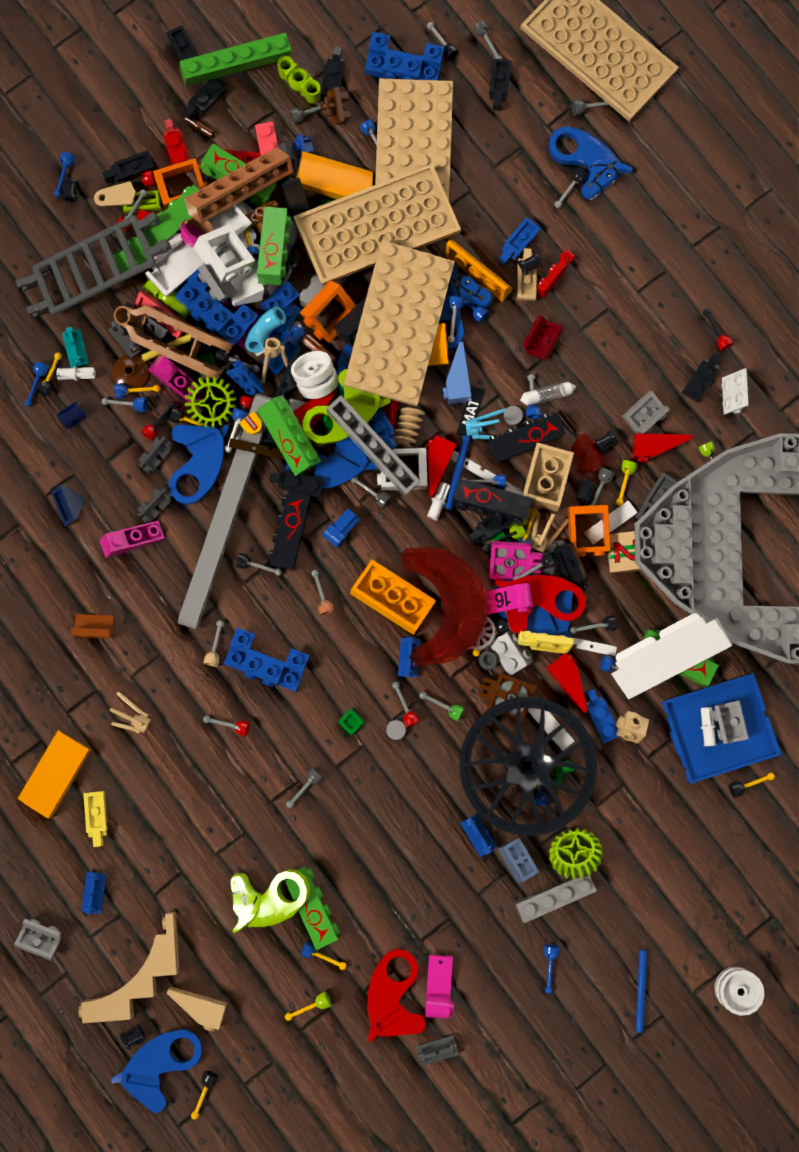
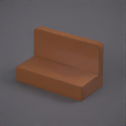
[71,614,114,639]

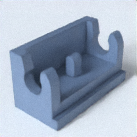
[497,837,539,883]

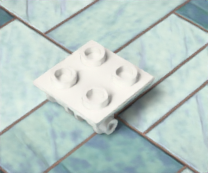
[722,368,748,414]

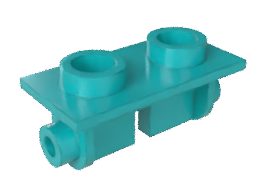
[62,327,89,368]

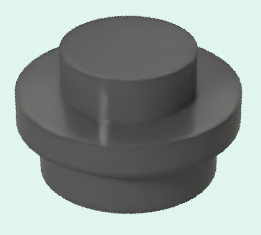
[479,651,498,670]

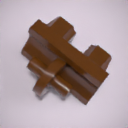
[320,87,351,125]

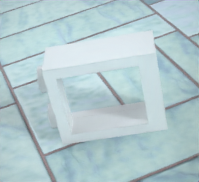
[193,224,255,284]
[377,448,427,491]

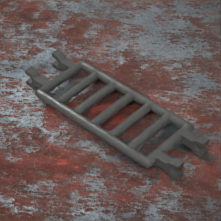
[16,212,172,317]

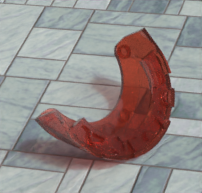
[401,547,488,667]

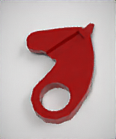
[495,575,586,634]
[367,948,425,1042]

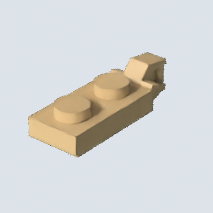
[517,248,537,301]

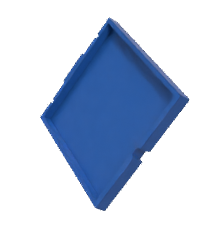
[661,673,781,784]

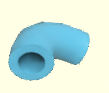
[245,306,286,353]

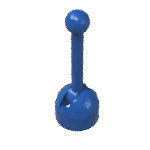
[54,152,76,197]
[468,304,489,323]
[24,361,50,407]
[534,786,549,806]
[544,944,560,994]

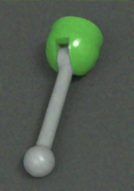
[420,691,465,722]

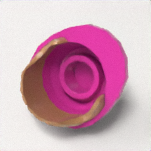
[180,217,213,247]

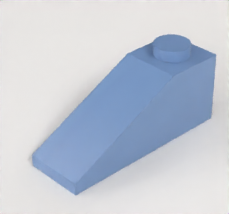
[443,342,471,404]

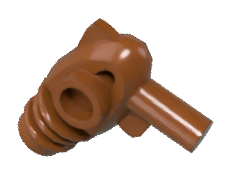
[245,201,280,235]

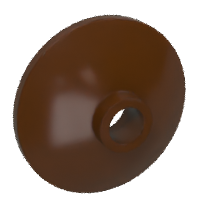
[112,355,149,389]

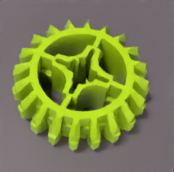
[185,376,236,427]
[549,827,603,880]

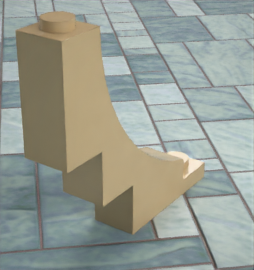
[79,912,179,1023]

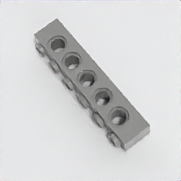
[326,396,420,496]

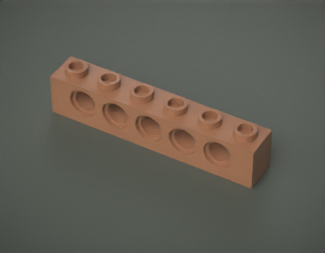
[184,147,293,224]

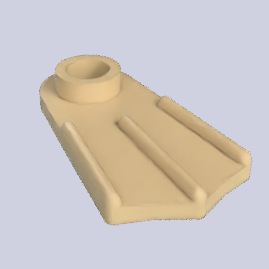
[94,181,137,207]

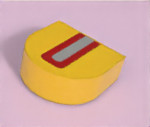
[239,411,262,435]

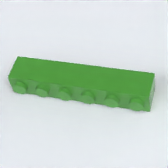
[180,33,292,87]
[113,185,199,280]

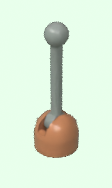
[311,570,335,616]

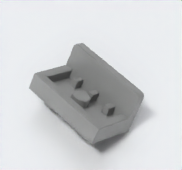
[198,264,237,303]
[622,391,670,434]
[491,631,533,676]
[713,701,749,744]
[14,919,62,961]

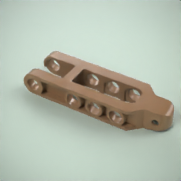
[114,305,233,380]

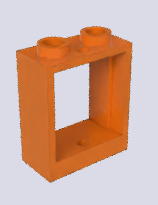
[153,158,208,210]
[300,281,356,343]
[567,505,610,557]

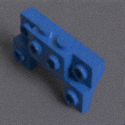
[365,32,444,80]
[175,266,258,348]
[224,627,310,692]

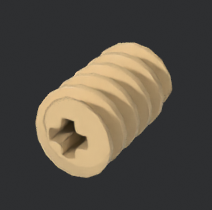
[393,407,425,449]

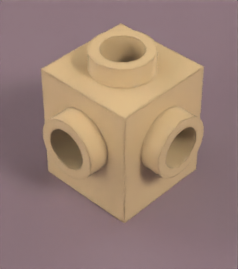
[616,711,649,744]

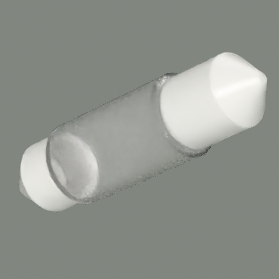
[520,382,576,406]

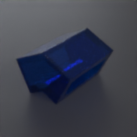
[56,401,87,430]

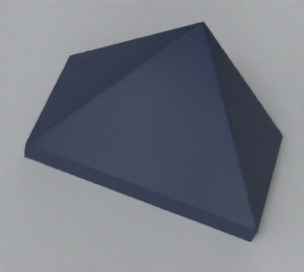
[51,484,85,527]

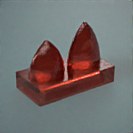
[571,433,607,473]

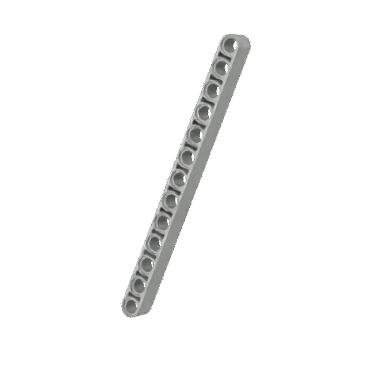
[178,393,272,630]

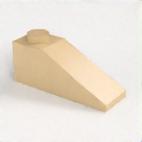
[167,987,228,1031]

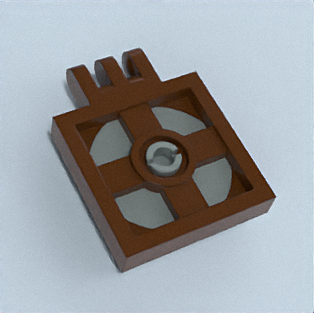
[477,673,536,723]

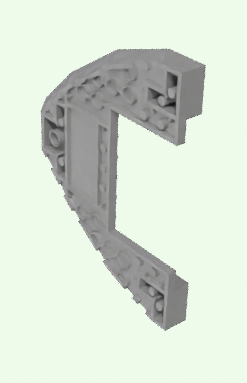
[634,433,799,665]

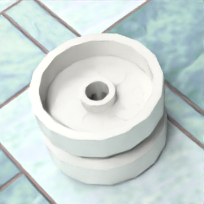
[291,351,339,399]
[714,966,764,1016]

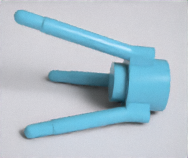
[465,408,506,440]

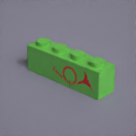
[200,144,277,207]
[257,207,291,285]
[257,395,321,476]
[641,629,719,687]
[284,865,340,950]

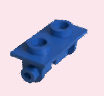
[293,133,314,167]
[259,281,300,313]
[226,360,264,396]
[398,637,420,678]
[460,813,497,857]
[81,872,106,914]

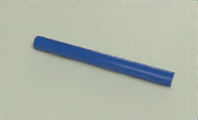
[445,436,470,510]
[635,950,647,1033]

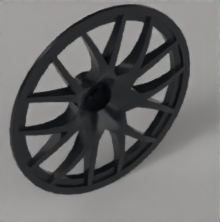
[459,697,597,836]

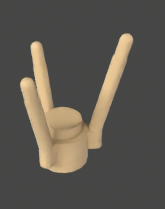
[261,338,289,383]
[530,514,568,554]
[110,692,151,734]

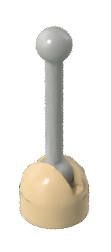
[203,620,224,667]

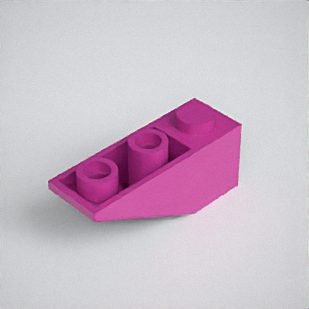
[148,355,206,407]
[100,521,164,558]

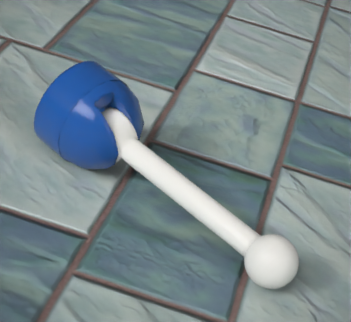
[224,408,249,453]

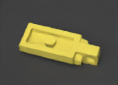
[518,631,574,654]
[84,791,108,847]

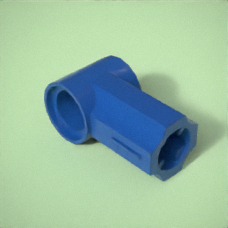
[322,509,360,548]

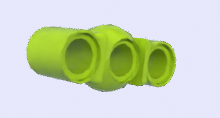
[277,56,321,104]
[142,280,191,320]

